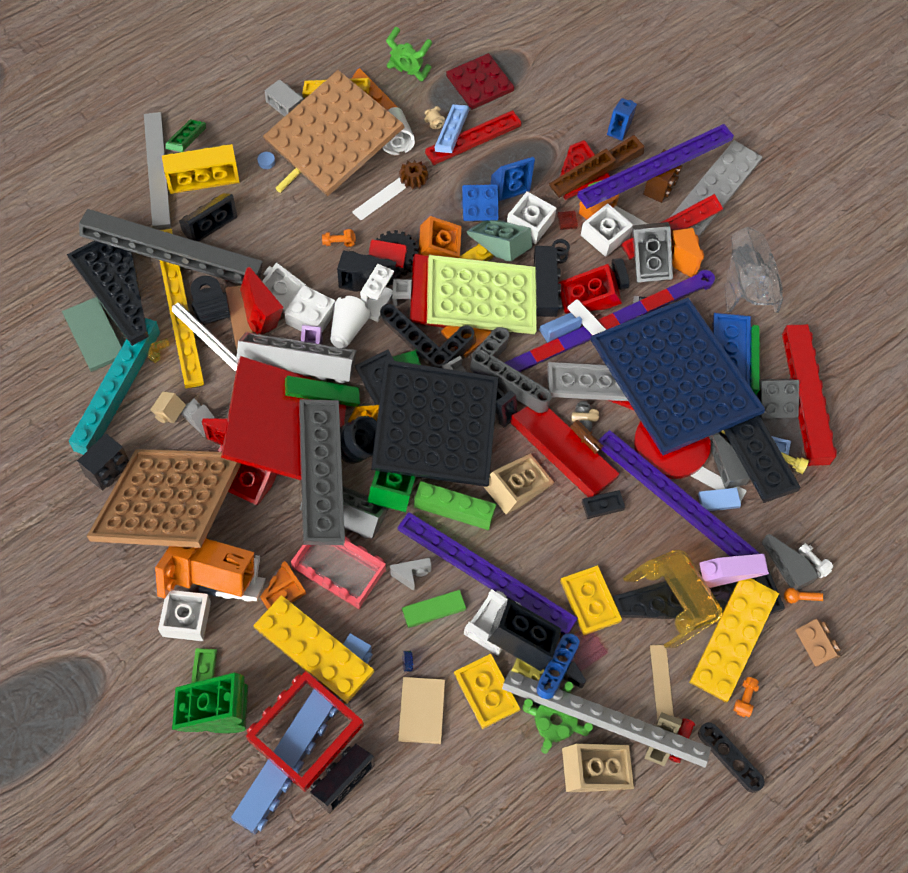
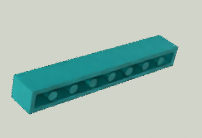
[68,318,160,455]

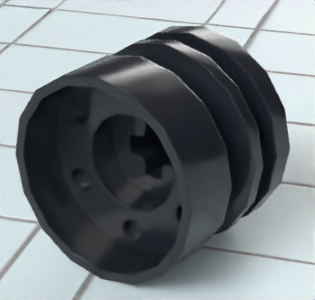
[340,416,377,464]

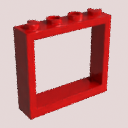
[246,671,364,792]

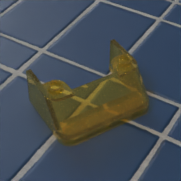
[623,549,722,648]

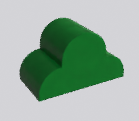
[172,673,248,733]

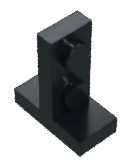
[495,388,517,428]

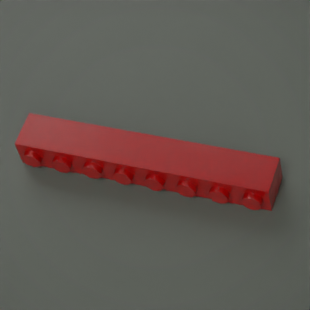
[782,324,837,466]

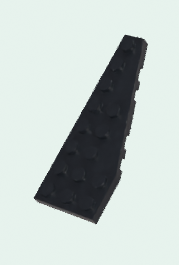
[67,241,149,346]
[613,553,785,621]

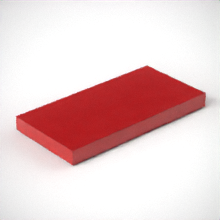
[410,254,447,328]

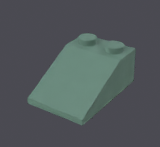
[467,220,532,261]

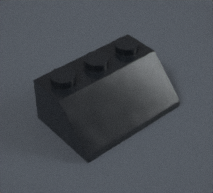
[179,193,237,242]
[310,744,375,814]

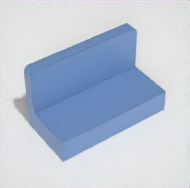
[539,313,582,343]

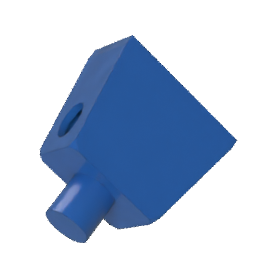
[607,98,637,141]

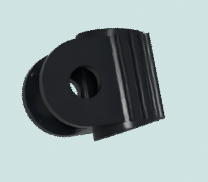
[190,276,230,325]

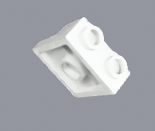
[261,263,306,313]

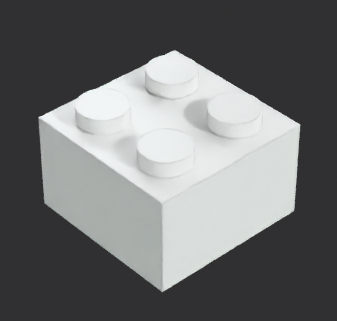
[507,192,557,244]
[581,203,633,257]
[284,285,335,332]
[158,590,211,641]

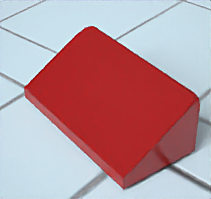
[368,240,407,268]

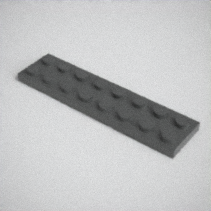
[299,399,345,545]

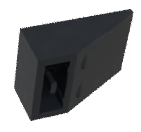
[337,250,396,292]

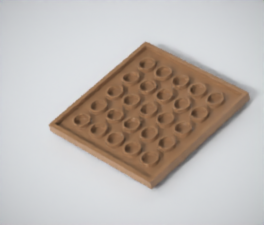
[263,70,405,196]
[87,449,241,548]

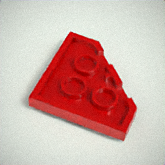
[560,140,610,200]

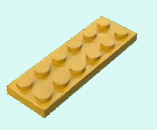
[689,578,779,702]
[253,595,374,704]

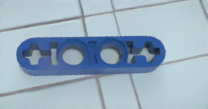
[536,634,580,699]

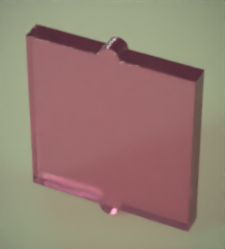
[566,630,608,671]

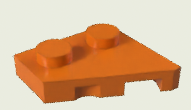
[260,561,306,610]

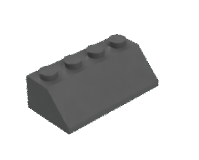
[299,486,389,539]

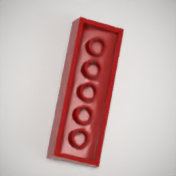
[511,406,619,497]

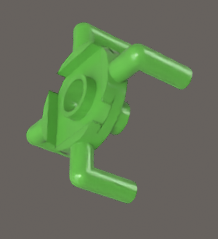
[386,27,432,81]
[522,682,593,754]

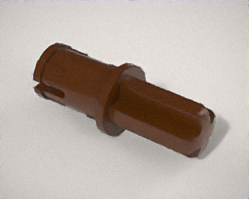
[570,420,604,454]

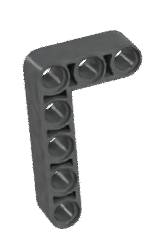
[470,327,552,413]

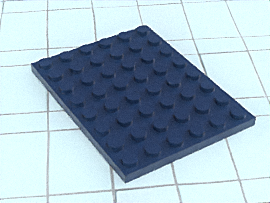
[590,298,765,456]

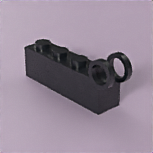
[534,239,570,317]

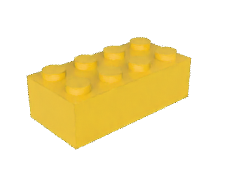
[162,144,240,194]

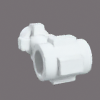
[797,543,833,578]

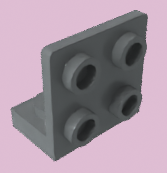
[759,378,799,418]

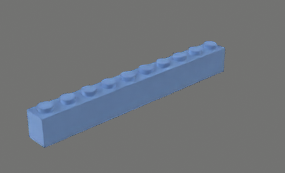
[231,633,373,834]

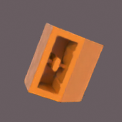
[671,228,704,277]

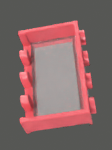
[291,536,386,610]

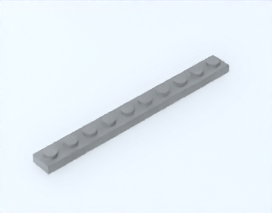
[502,671,711,767]

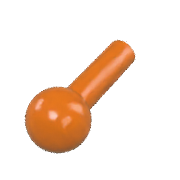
[784,588,823,604]

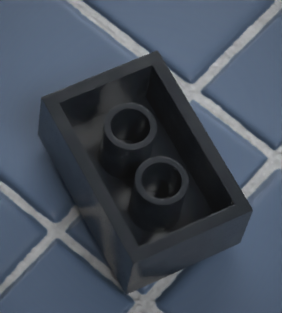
[487,598,561,671]

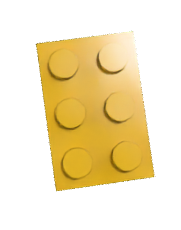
[560,565,622,635]
[454,654,520,729]

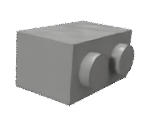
[264,79,303,117]

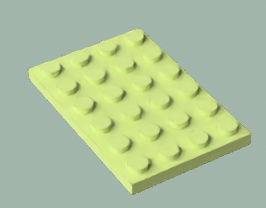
[427,255,536,334]

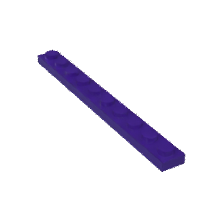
[577,124,734,209]
[598,430,760,557]
[398,512,578,635]

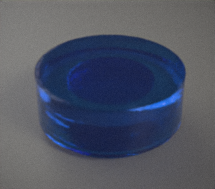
[402,650,413,672]

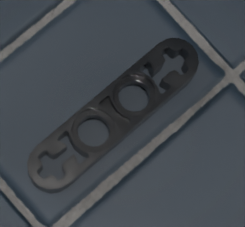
[698,722,765,793]

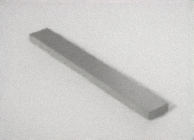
[144,112,171,229]

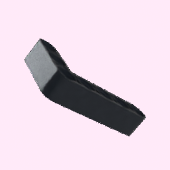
[380,304,476,368]

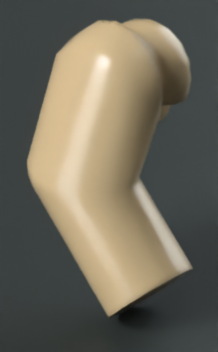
[572,409,599,422]

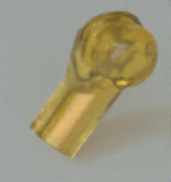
[147,338,170,362]

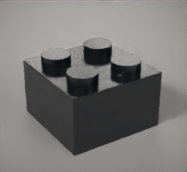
[77,434,129,491]

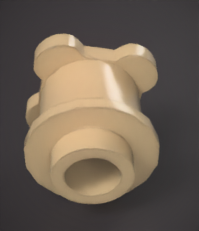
[424,106,445,129]

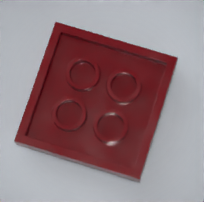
[446,53,514,110]

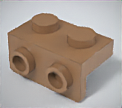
[795,619,841,667]

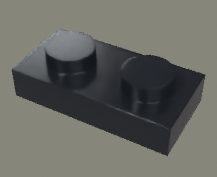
[582,490,626,519]

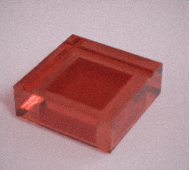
[557,211,578,230]

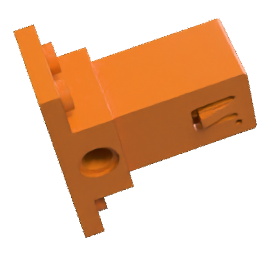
[155,538,254,598]

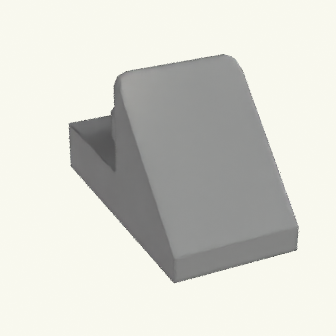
[181,399,214,438]
[390,558,431,590]

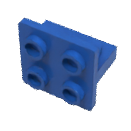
[461,185,498,221]

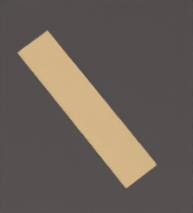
[650,645,674,721]

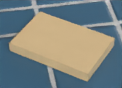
[398,677,445,744]

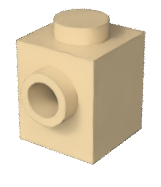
[150,392,186,423]

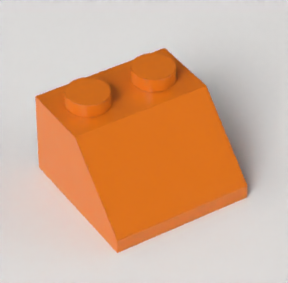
[418,216,461,258]

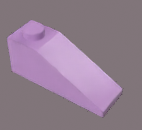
[699,554,769,588]

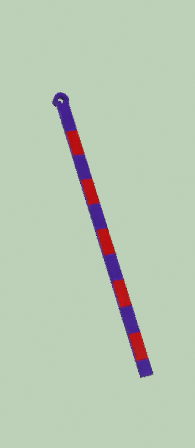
[504,270,715,372]

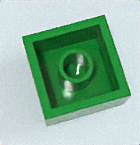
[368,471,415,512]

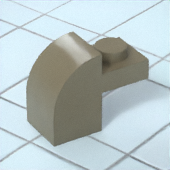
[644,712,682,766]

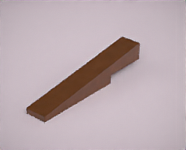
[549,135,644,198]

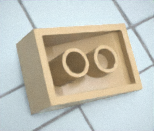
[484,453,554,515]
[562,744,634,792]

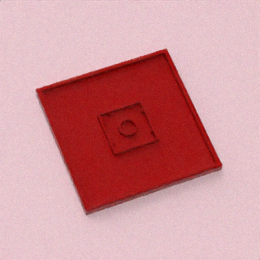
[221,356,346,480]

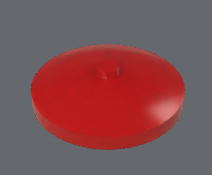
[634,421,711,479]

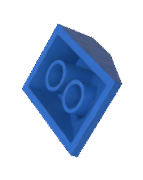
[490,157,535,201]

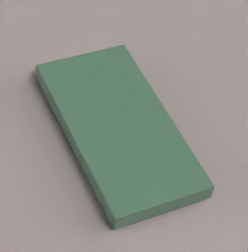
[62,297,122,372]

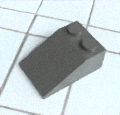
[632,222,673,283]

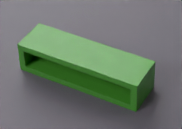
[414,481,496,530]

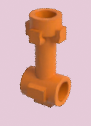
[322,229,356,247]
[733,677,759,717]

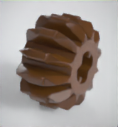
[399,159,428,190]

